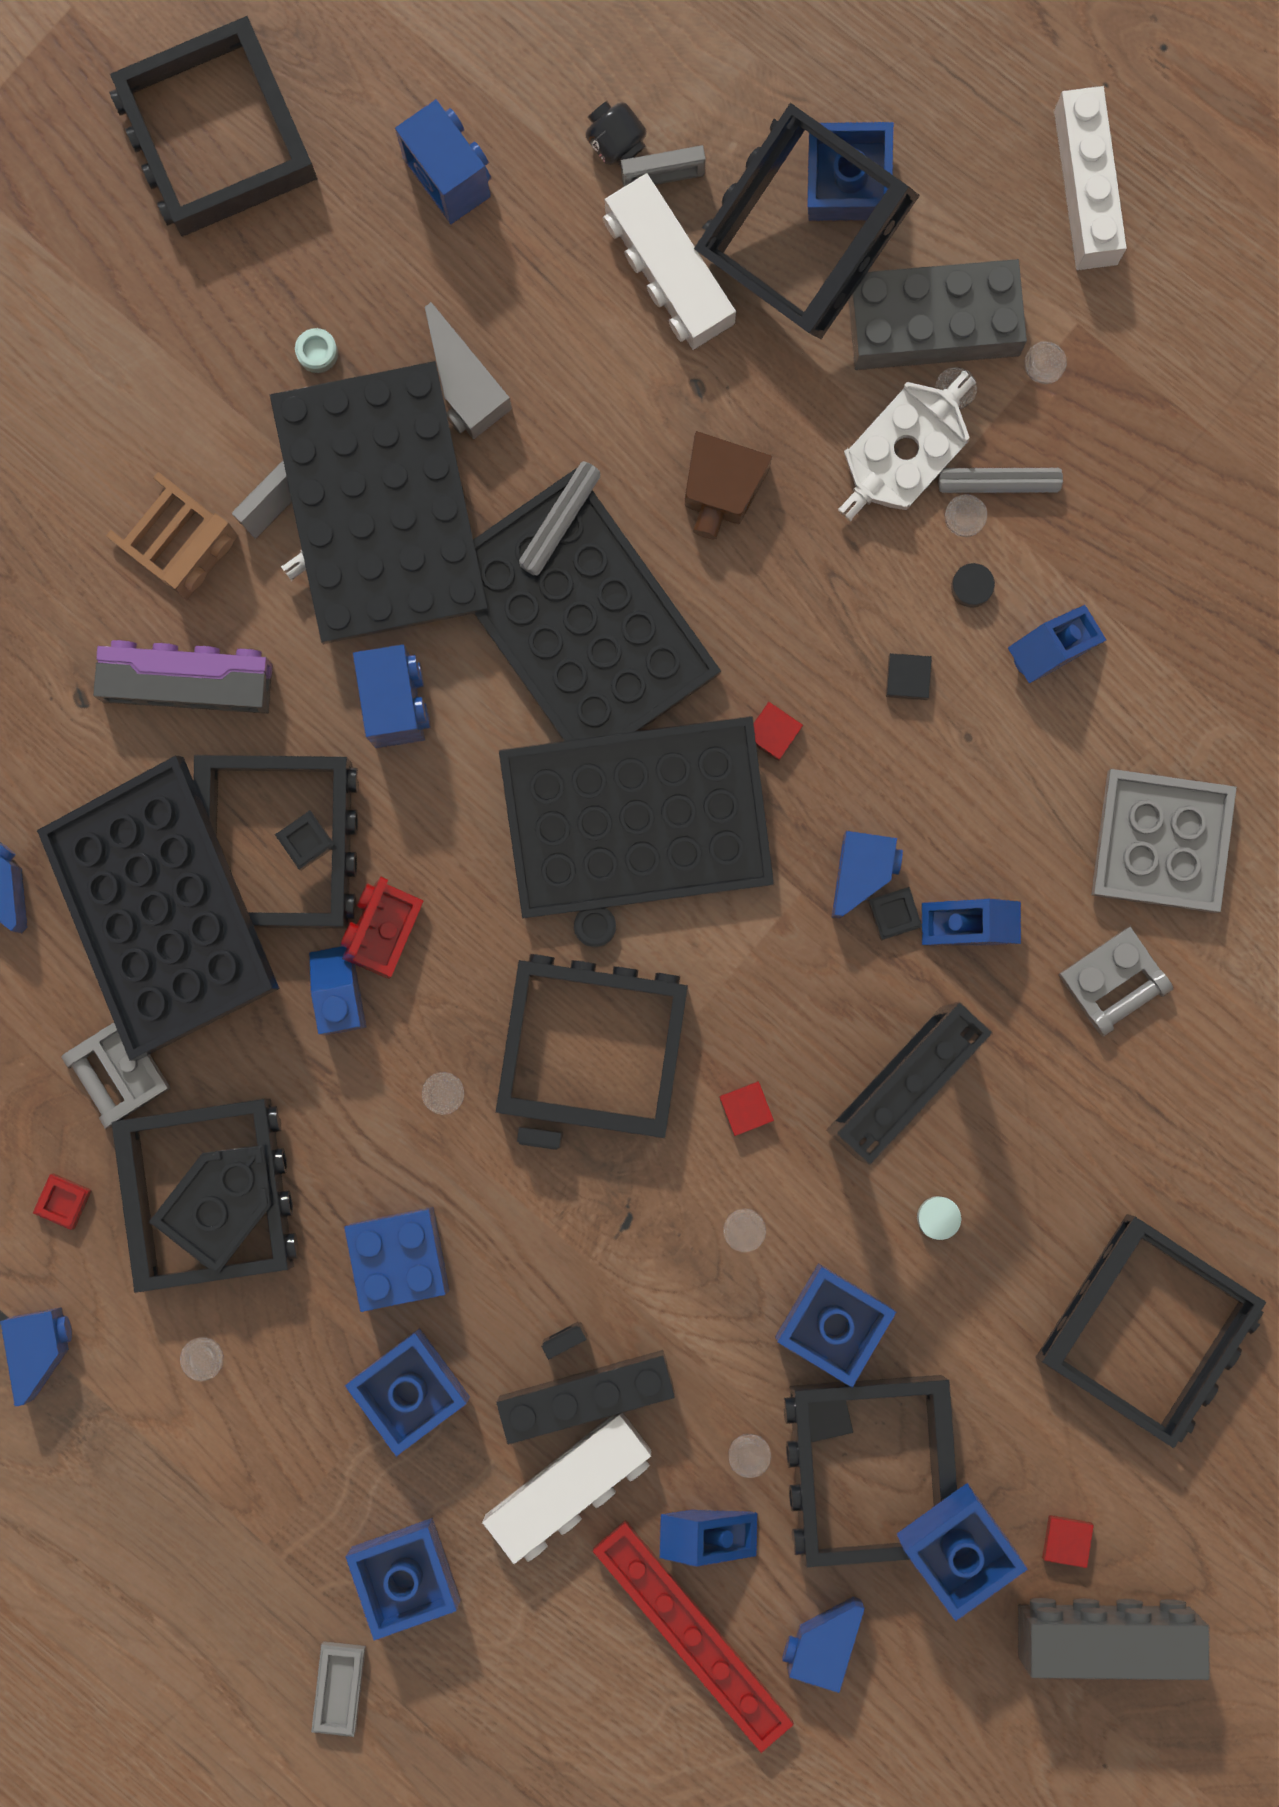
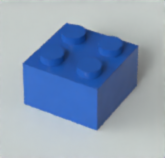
[395,99,492,225]
[807,122,894,221]
[353,644,431,748]
[344,1207,450,1312]
[775,1263,896,1387]
[345,1328,470,1456]
[897,1483,1028,1621]
[345,1518,461,1640]

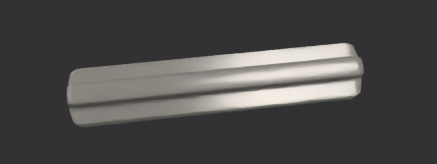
[519,461,601,576]
[938,468,1063,493]

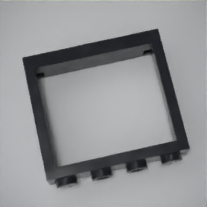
[109,16,318,237]
[694,103,920,339]
[193,755,359,929]
[495,954,688,1138]
[826,1002,993,1165]
[111,1099,298,1293]
[1036,1214,1267,1448]
[783,1375,957,1568]

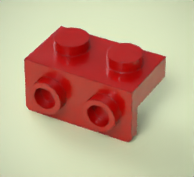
[340,876,424,979]

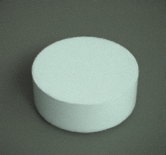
[295,328,338,373]
[917,1196,961,1240]

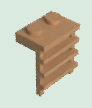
[106,472,238,601]

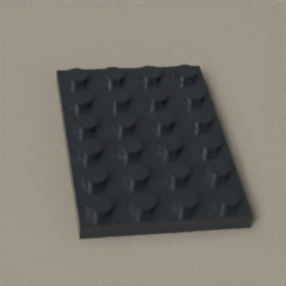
[269,361,488,644]
[473,468,721,741]
[499,716,774,919]
[37,755,280,1061]

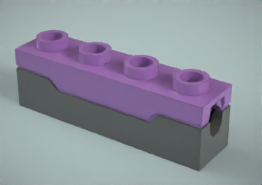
[93,640,273,714]

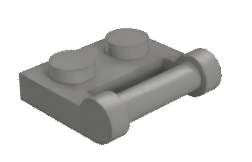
[1058,927,1174,1037]
[61,1023,171,1129]

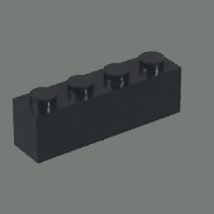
[496,1350,675,1445]

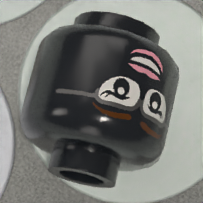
[585,101,647,167]

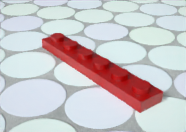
[593,1520,794,1753]

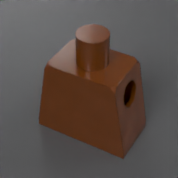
[685,431,772,540]

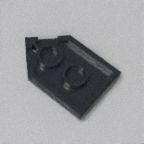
[149,1145,271,1275]

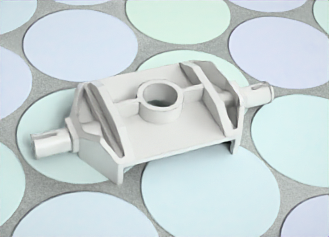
[838,371,976,521]

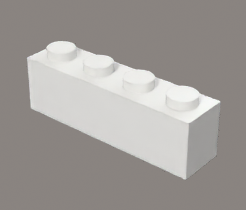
[1054,86,1127,270]
[602,173,736,350]
[482,1413,651,1564]

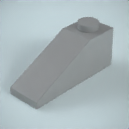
[425,302,512,440]

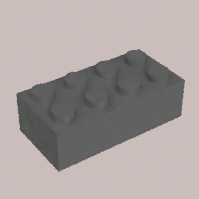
[848,259,1027,370]
[1018,1598,1210,1680]

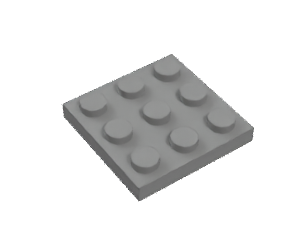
[1091,769,1237,913]

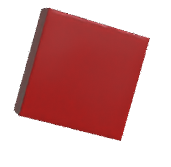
[753,702,803,761]
[719,1081,774,1136]
[33,1173,92,1230]
[1042,1515,1094,1568]

